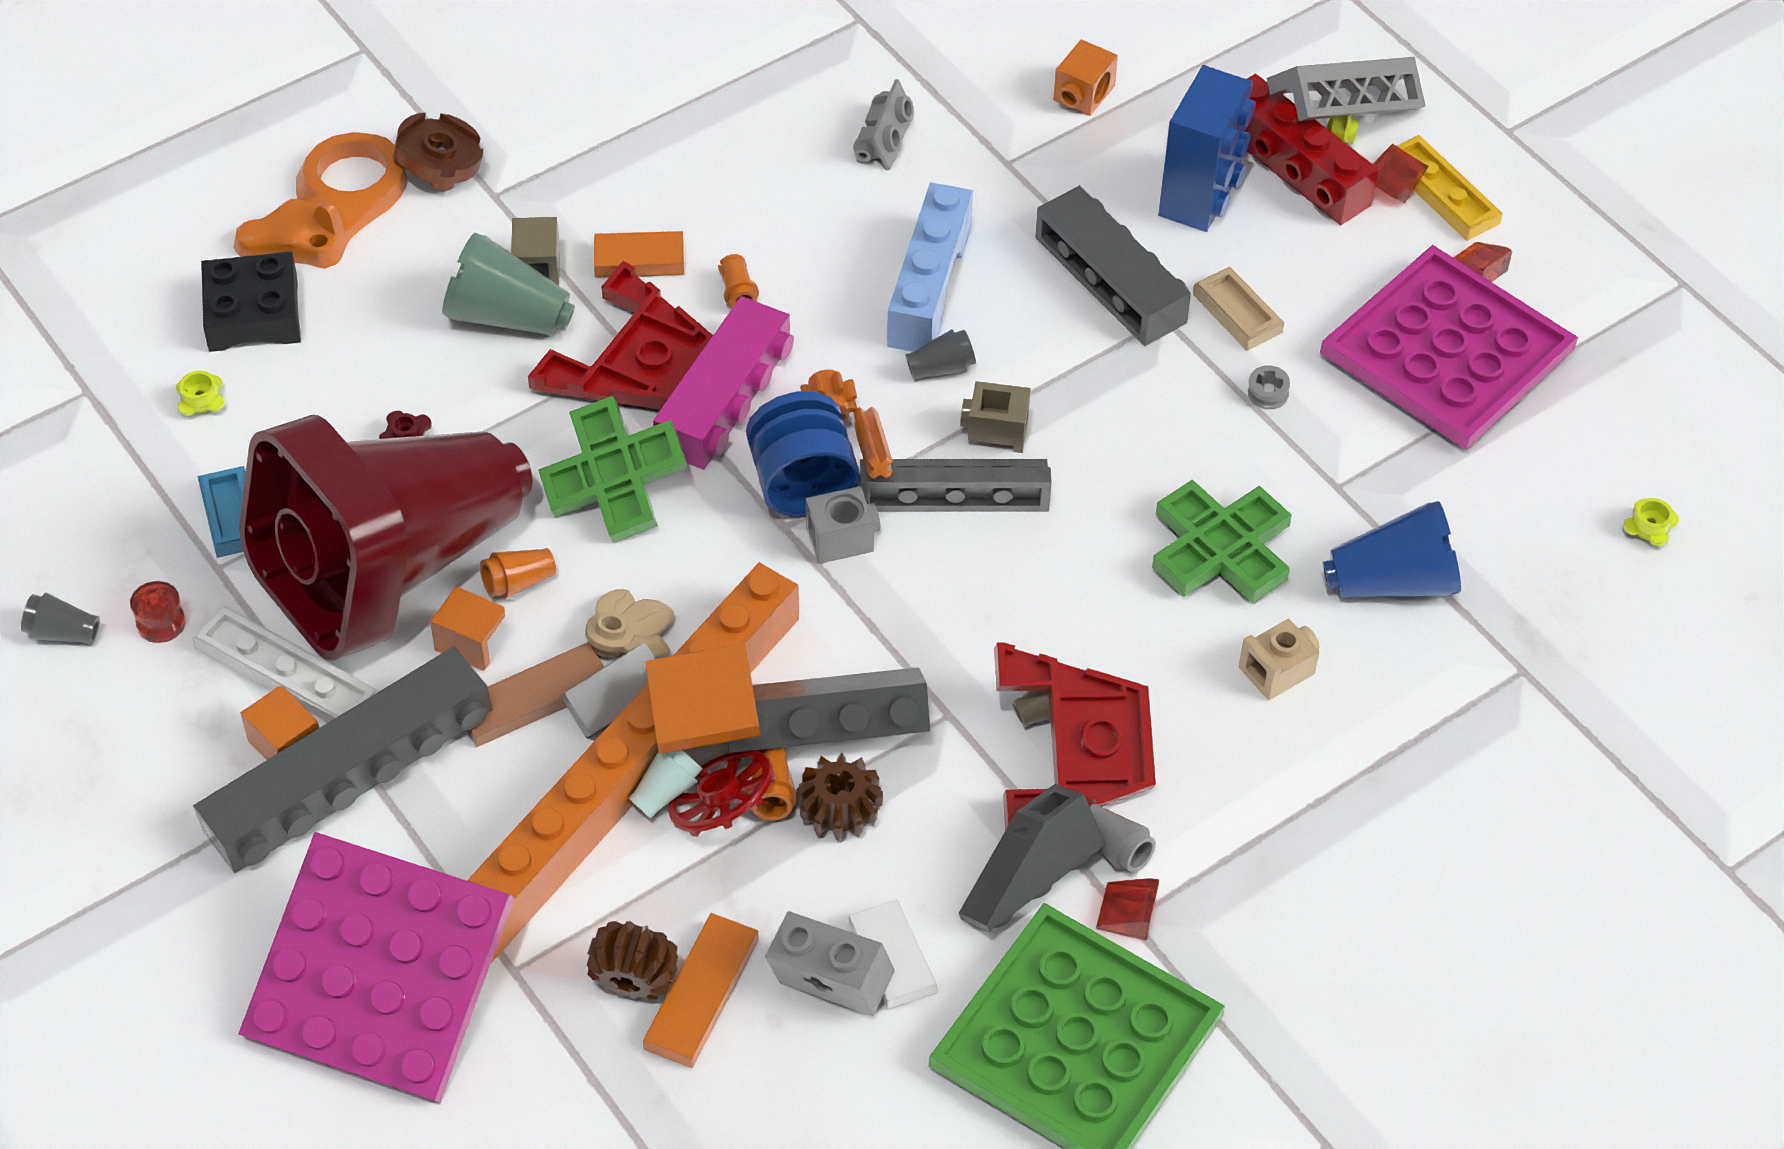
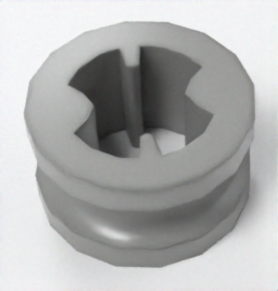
[1248,365,1290,409]

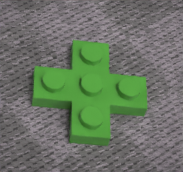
[538,396,689,542]
[1152,479,1292,603]

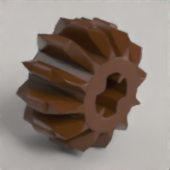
[796,752,883,842]
[586,921,678,1000]

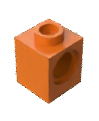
[1053,39,1118,116]

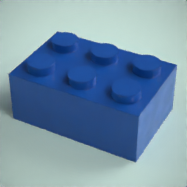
[1158,65,1256,232]

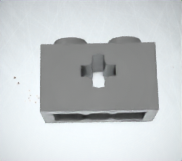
[765,911,895,1016]

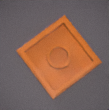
[645,643,761,754]

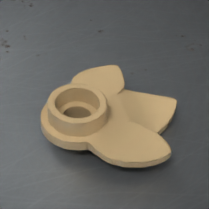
[585,589,674,659]

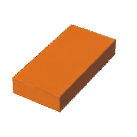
[594,231,684,277]

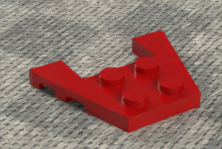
[528,261,713,409]
[994,642,1156,830]

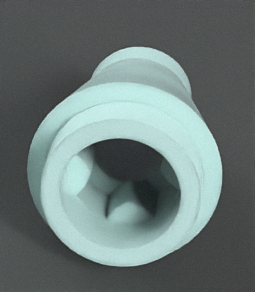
[629,750,703,818]

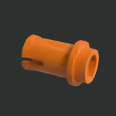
[718,254,759,308]

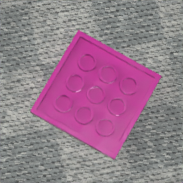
[1320,244,1578,450]
[238,831,514,1103]

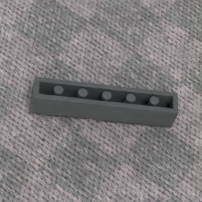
[193,646,492,874]

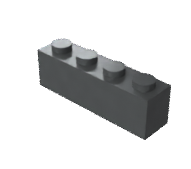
[1035,185,1191,346]
[727,667,930,753]

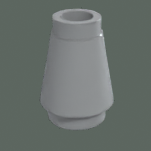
[1090,804,1156,873]

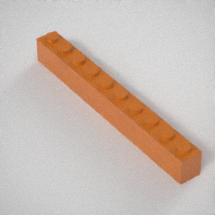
[467,562,799,964]

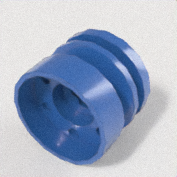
[745,391,860,517]

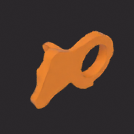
[233,132,407,269]

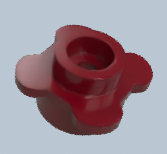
[379,410,432,439]

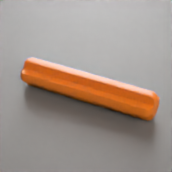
[853,406,893,479]

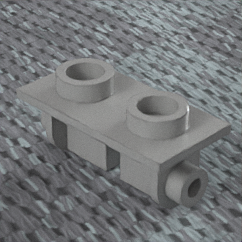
[853,79,914,170]

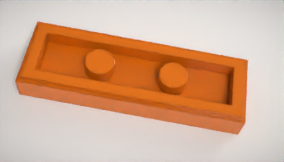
[643,913,759,1068]

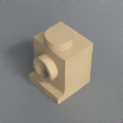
[1238,618,1320,701]

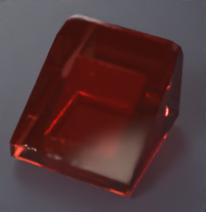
[1373,143,1429,203]
[1453,242,1513,282]
[1096,878,1160,941]

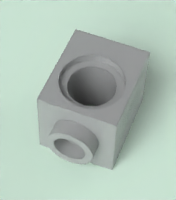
[805,486,881,564]

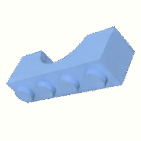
[887,182,973,352]

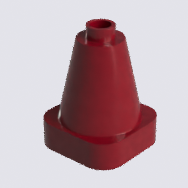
[239,414,533,661]

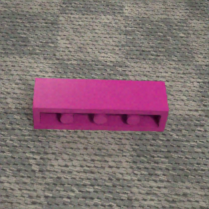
[653,296,794,470]

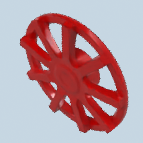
[668,750,776,837]

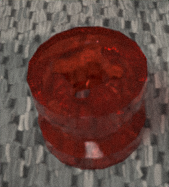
[130,581,186,643]

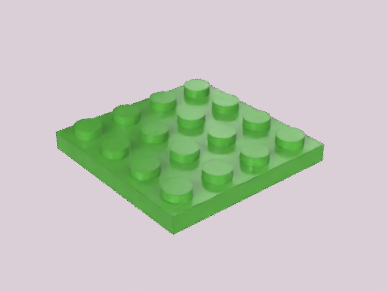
[929,903,1225,1149]

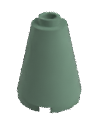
[442,232,575,336]

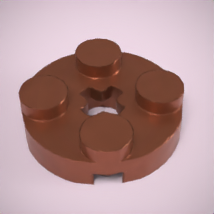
[393,113,483,191]

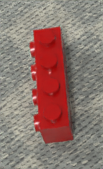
[1245,73,1379,226]

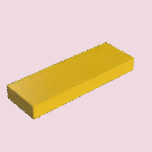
[1384,135,1503,241]

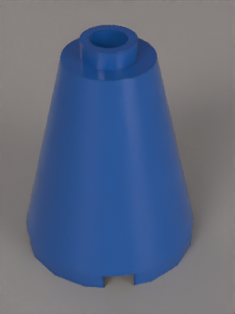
[1322,501,1462,597]

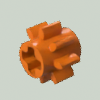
[800,369,857,422]

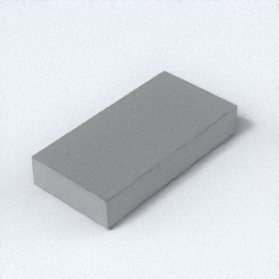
[560,642,655,737]

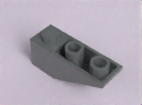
[958,784,1106,932]

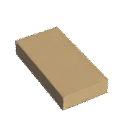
[1193,266,1284,351]

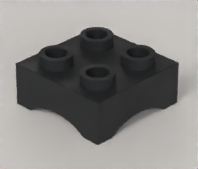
[201,252,301,352]

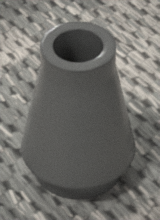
[905,329,976,380]
[21,592,100,644]

